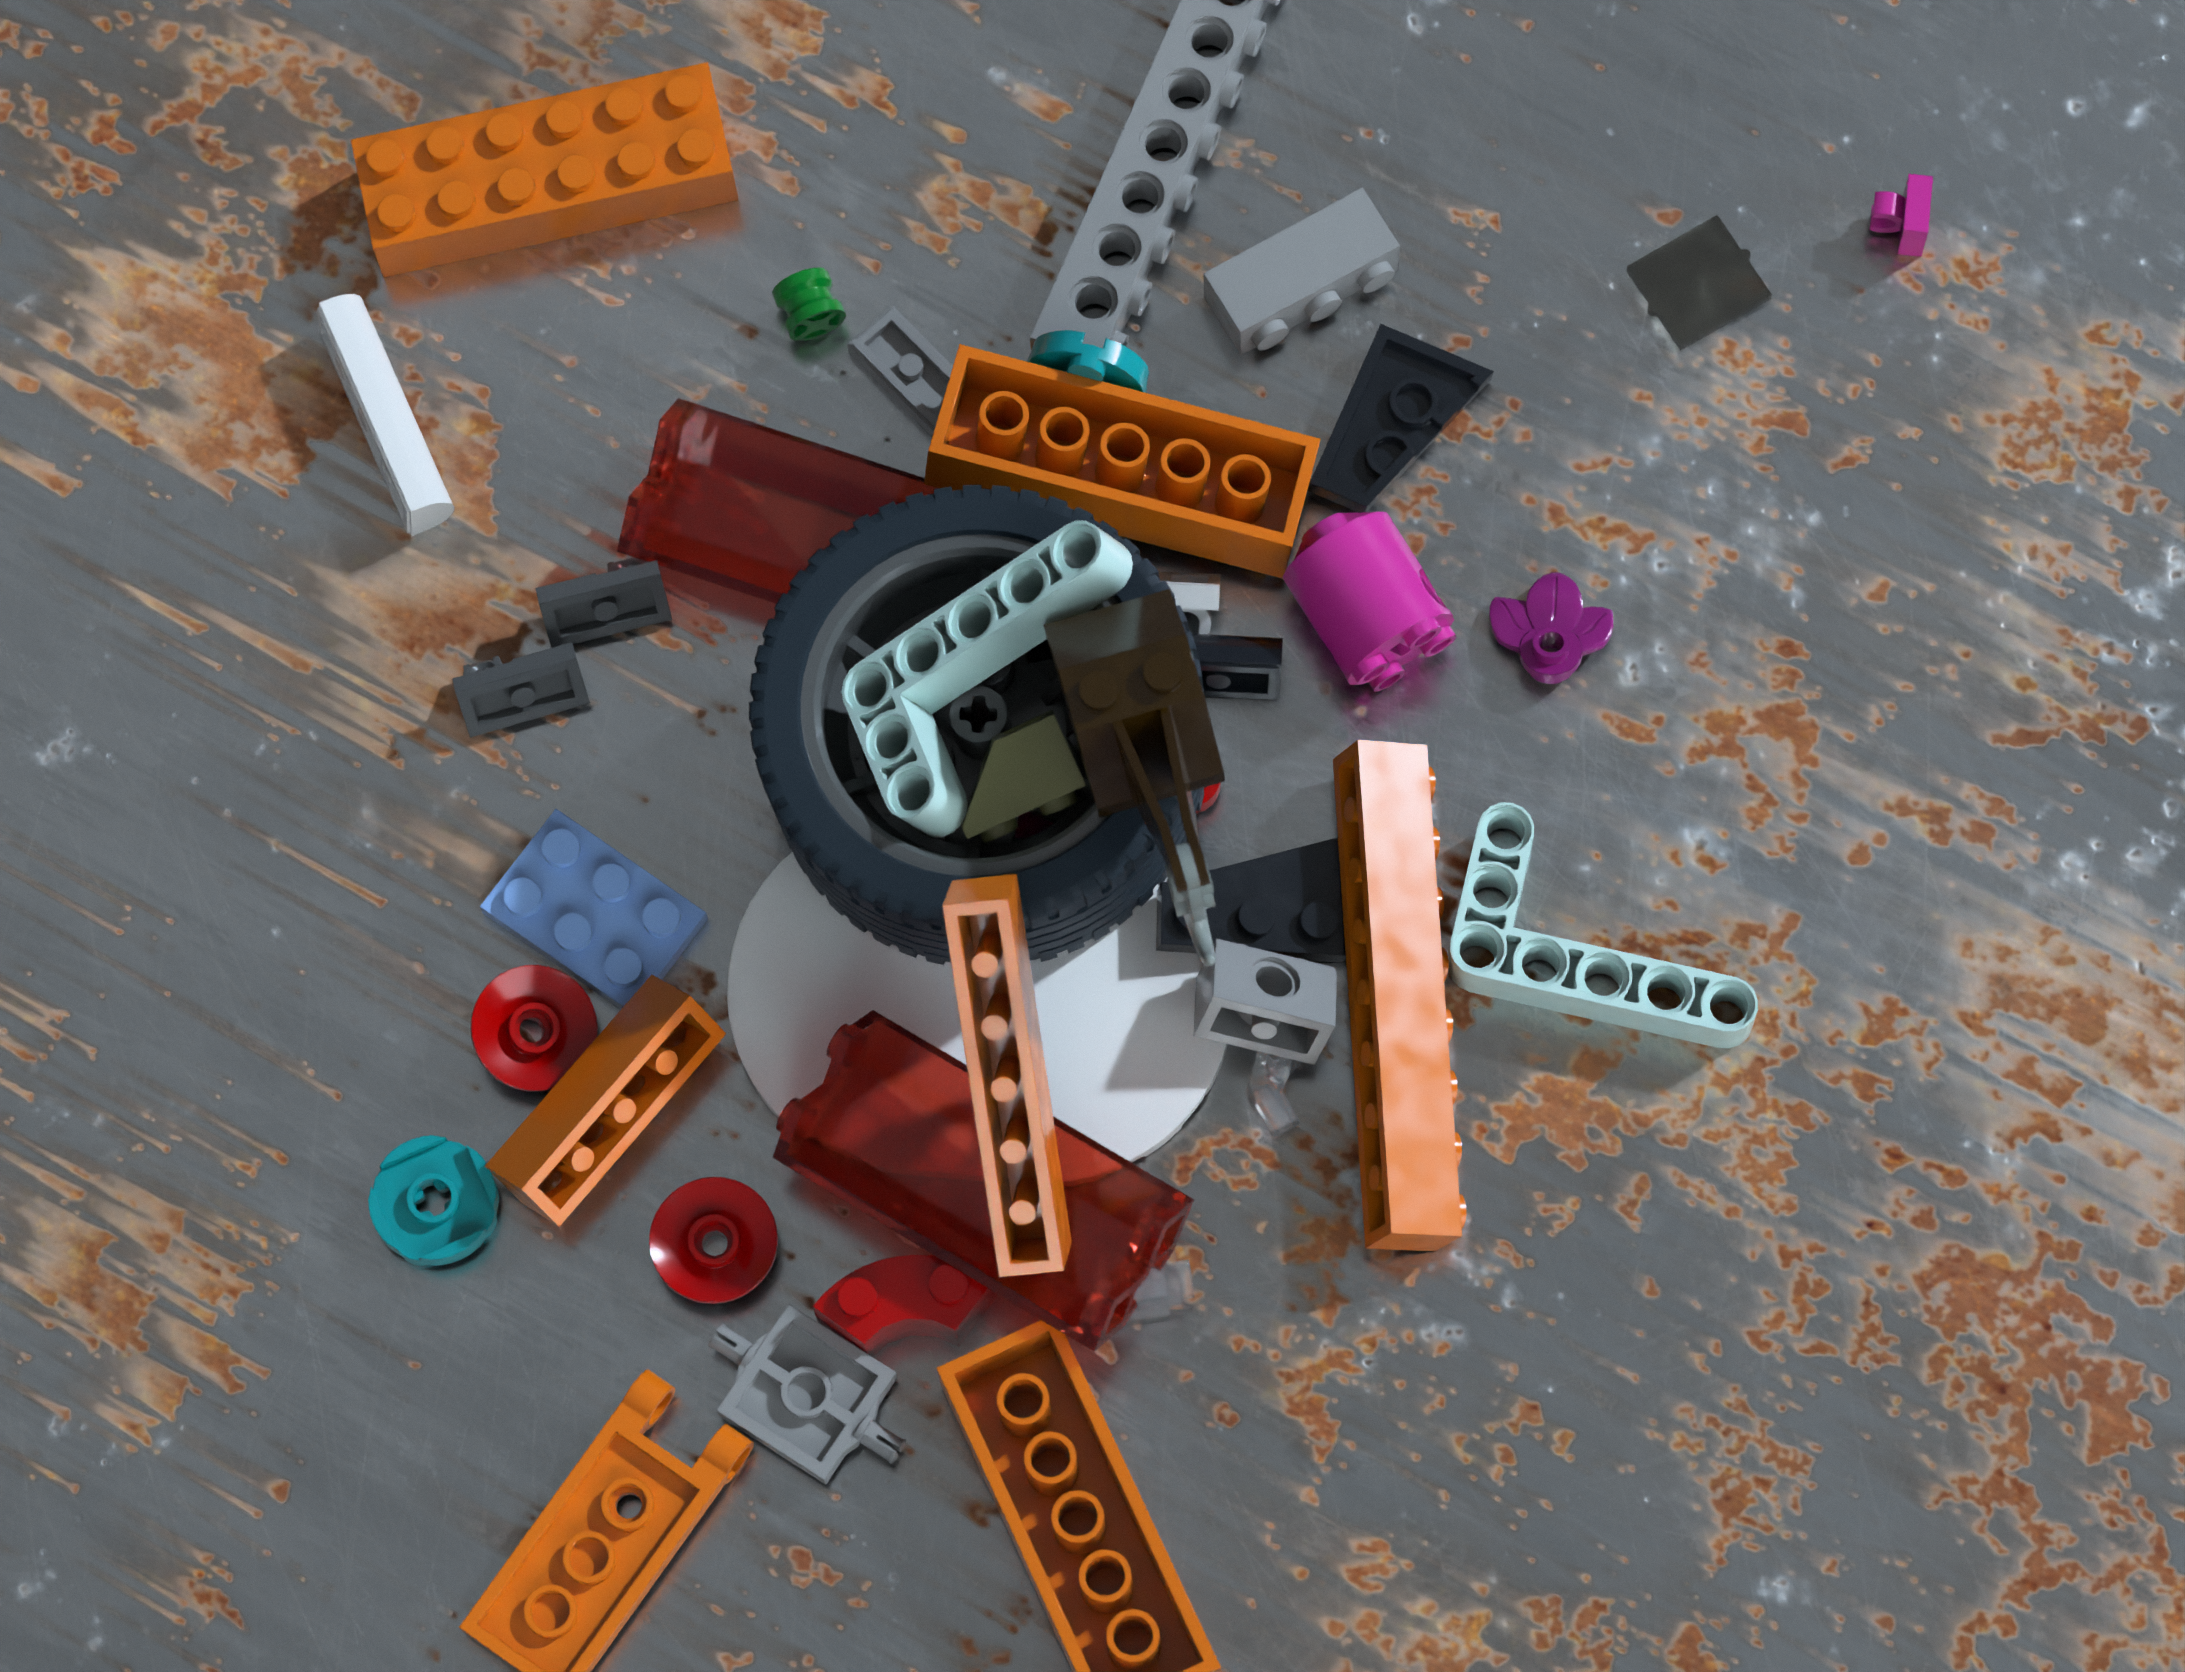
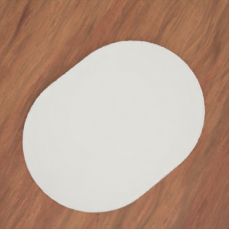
[727,824,1228,1186]

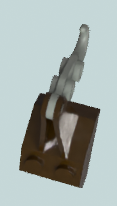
[1044,589,1225,967]

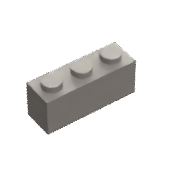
[1204,187,1400,355]

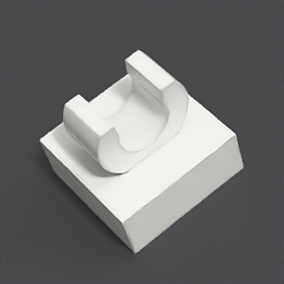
[1159,572,1221,634]

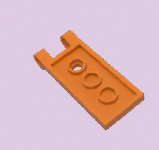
[459,1369,754,1672]

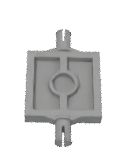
[708,1304,906,1485]

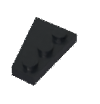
[1308,324,1494,513]
[1156,837,1346,963]

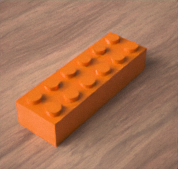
[351,62,739,278]
[924,344,1321,579]
[937,1314,1221,1672]

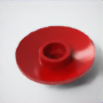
[470,965,598,1092]
[649,1177,778,1304]

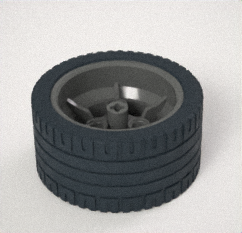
[749,485,1204,965]

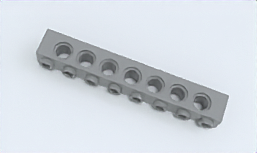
[1030,0,1280,351]

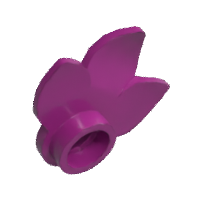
[1489,572,1614,684]

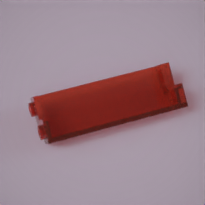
[617,398,938,604]
[772,1010,1194,1352]

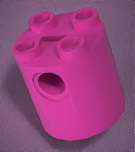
[1283,511,1456,692]

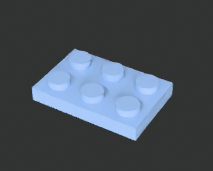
[480,809,708,1010]

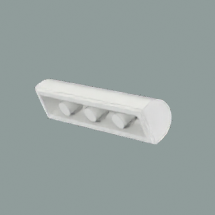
[317,294,454,536]

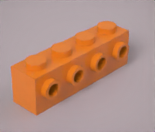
[485,975,726,1227]

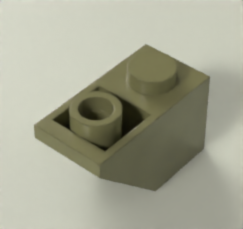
[961,710,1086,843]

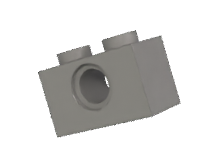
[1193,939,1337,1065]

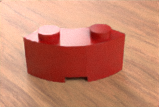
[813,1254,998,1357]

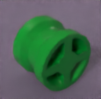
[772,268,846,341]

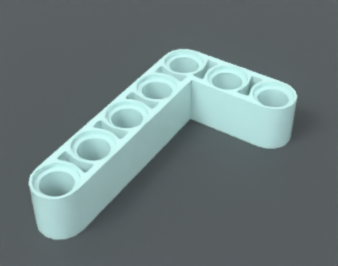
[841,521,1133,837]
[1448,802,1758,1048]

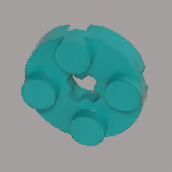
[1027,330,1149,393]
[368,1135,499,1266]

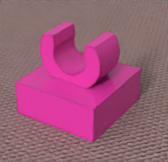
[1869,174,1933,257]

